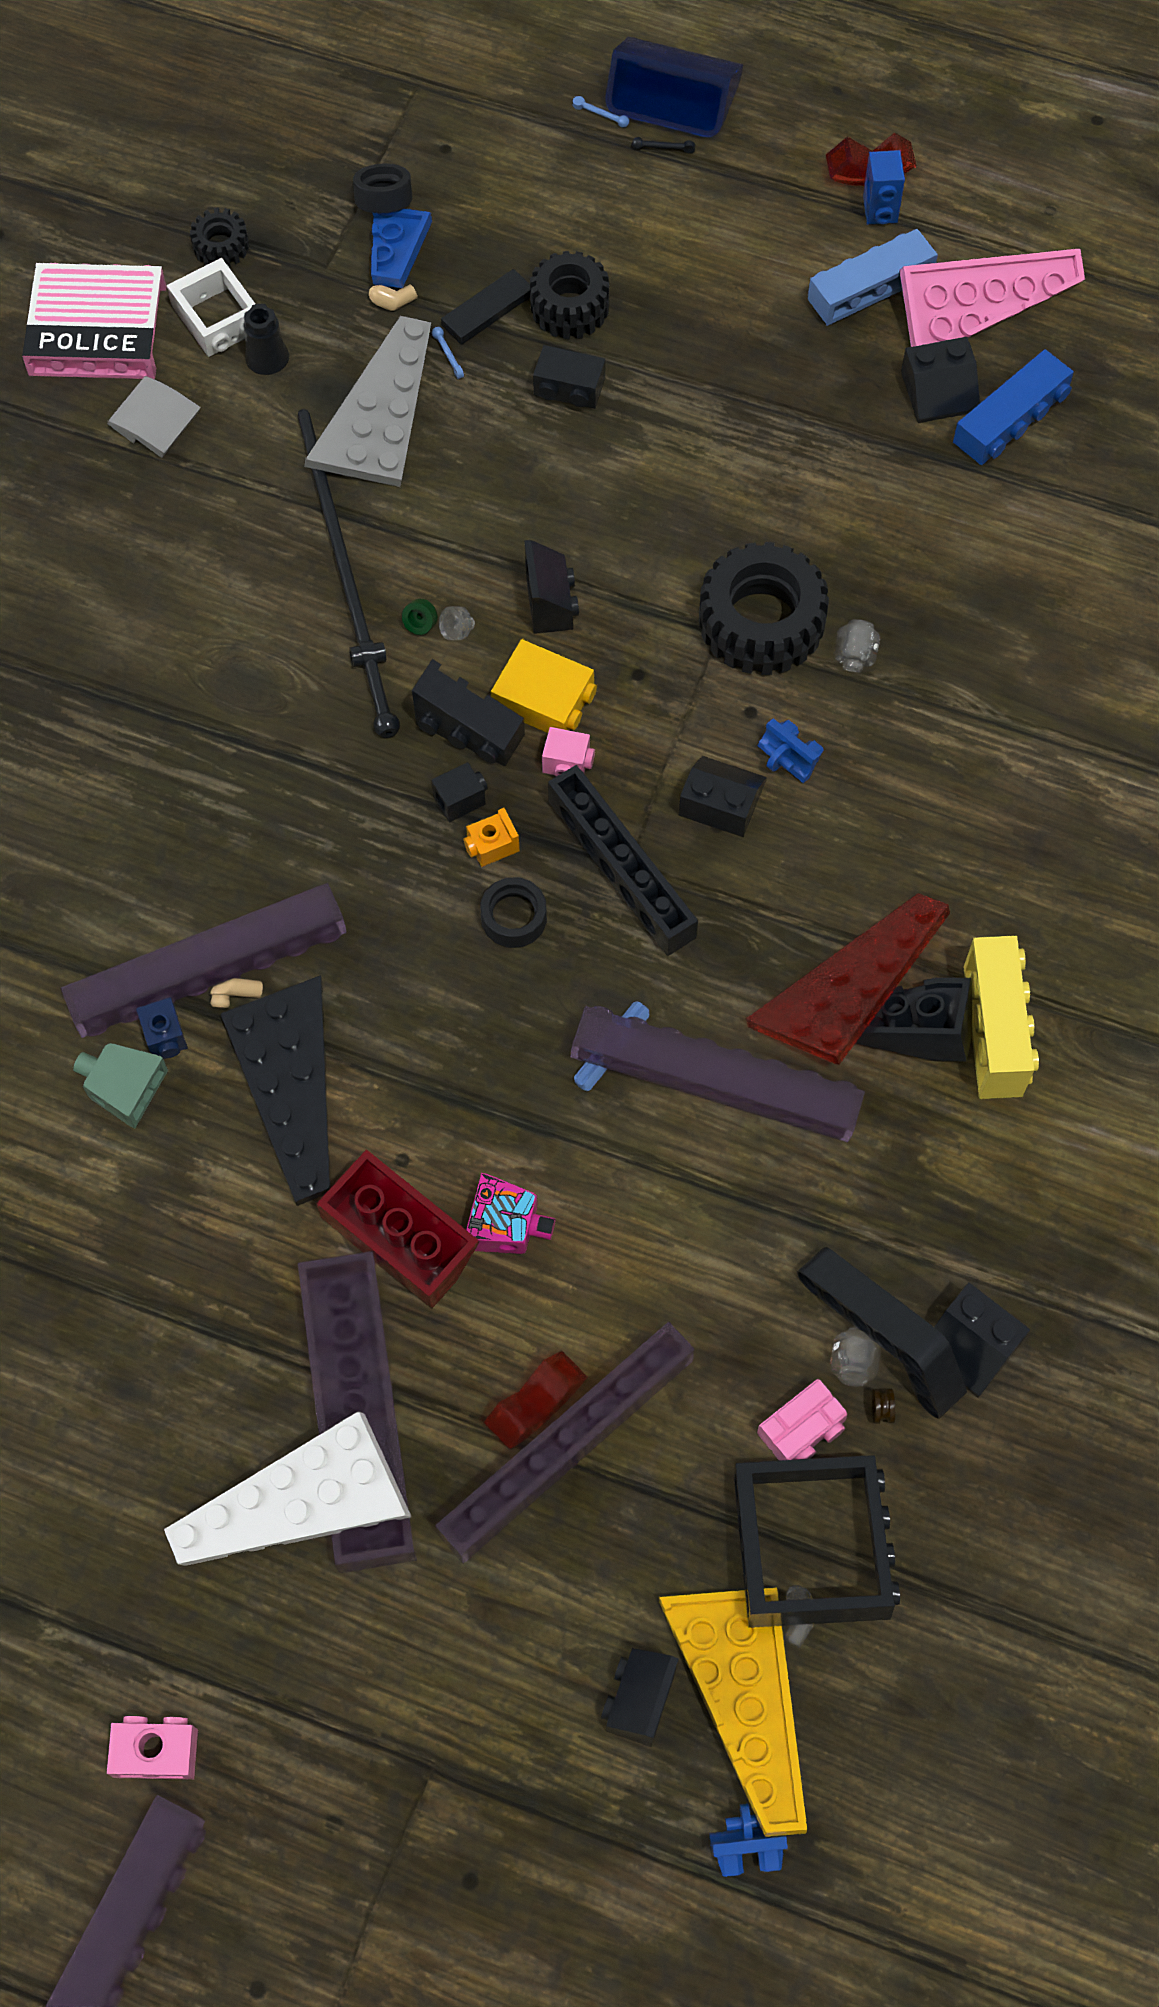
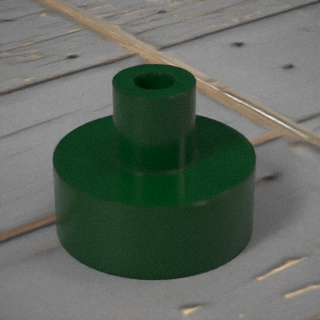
[402,598,438,635]

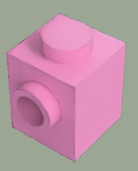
[542,727,595,777]

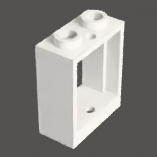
[167,258,255,357]

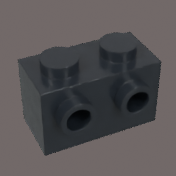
[533,345,606,409]

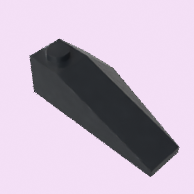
[818,977,972,1061]

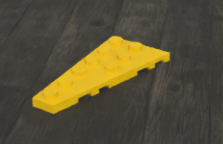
[659,1587,807,1837]

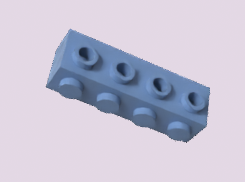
[808,229,938,326]

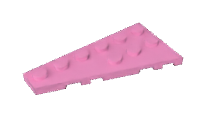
[899,249,1085,347]

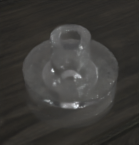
[439,606,475,640]

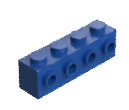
[953,349,1074,465]

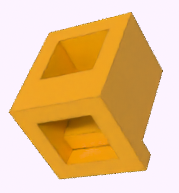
[463,808,520,867]

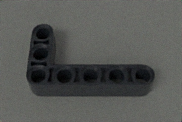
[797,1247,967,1419]

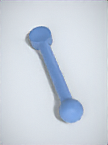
[573,96,629,128]
[431,327,464,379]

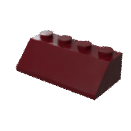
[316,1149,479,1309]

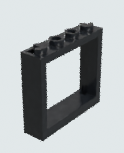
[734,1455,900,1628]

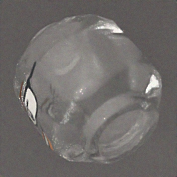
[833,620,881,672]
[830,1327,881,1387]

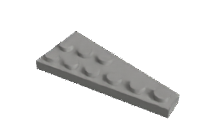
[304,316,431,487]

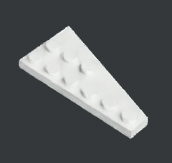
[164,1411,411,1566]

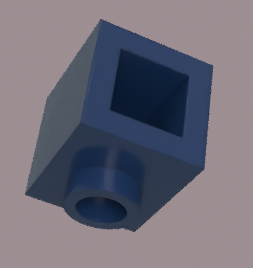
[136,997,188,1059]

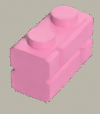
[757,1379,848,1461]

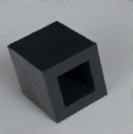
[431,762,488,823]

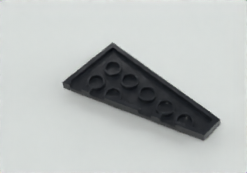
[221,975,331,1206]

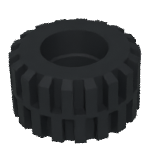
[530,251,609,339]

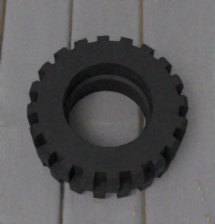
[699,542,829,675]

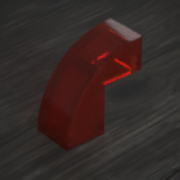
[825,133,917,186]
[484,1351,588,1449]

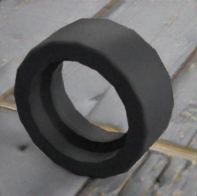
[353,163,412,214]
[480,877,547,948]

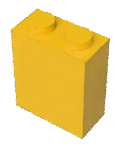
[491,639,597,733]

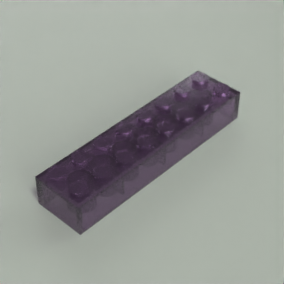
[298,1251,417,1573]

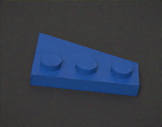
[371,209,432,288]

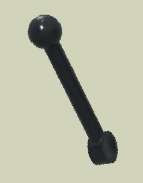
[632,137,696,154]

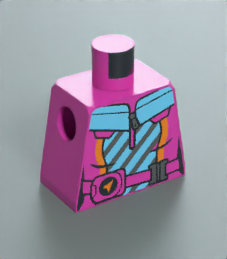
[466,1173,556,1254]

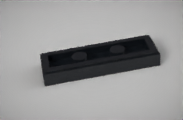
[441,269,530,345]

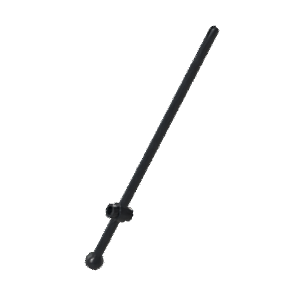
[298,409,400,738]

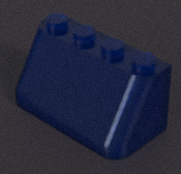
[605,36,743,137]

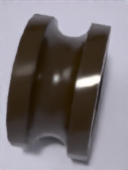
[872,1388,895,1424]

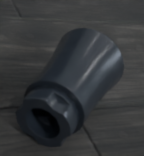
[243,303,289,375]

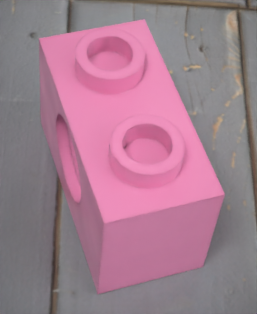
[107,1716,198,1780]

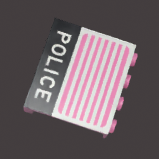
[22,263,167,379]

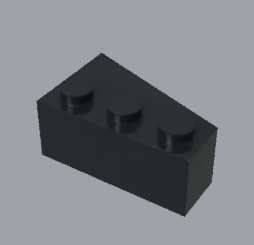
[412,659,525,766]

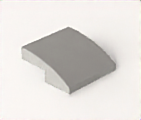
[107,376,201,458]

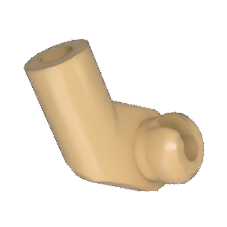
[369,284,418,311]
[209,978,263,1009]

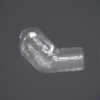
[783,1585,814,1648]

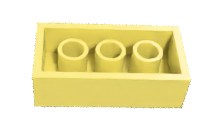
[964,936,1039,1099]

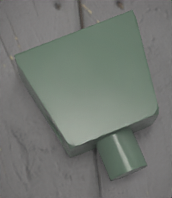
[73,1043,168,1129]

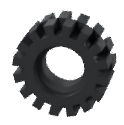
[190,208,249,268]

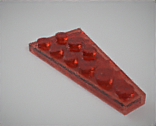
[746,893,950,1065]

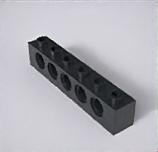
[548,765,698,956]

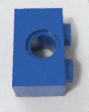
[863,150,905,224]

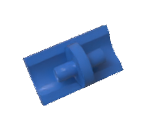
[758,718,823,783]
[709,1803,788,1877]

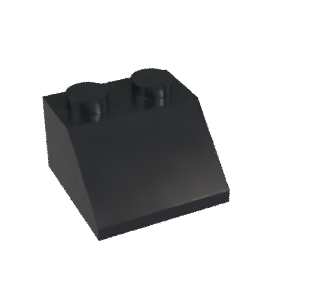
[901,337,980,423]
[524,540,579,634]
[679,756,767,837]
[934,1282,1030,1398]
[601,1648,679,1747]

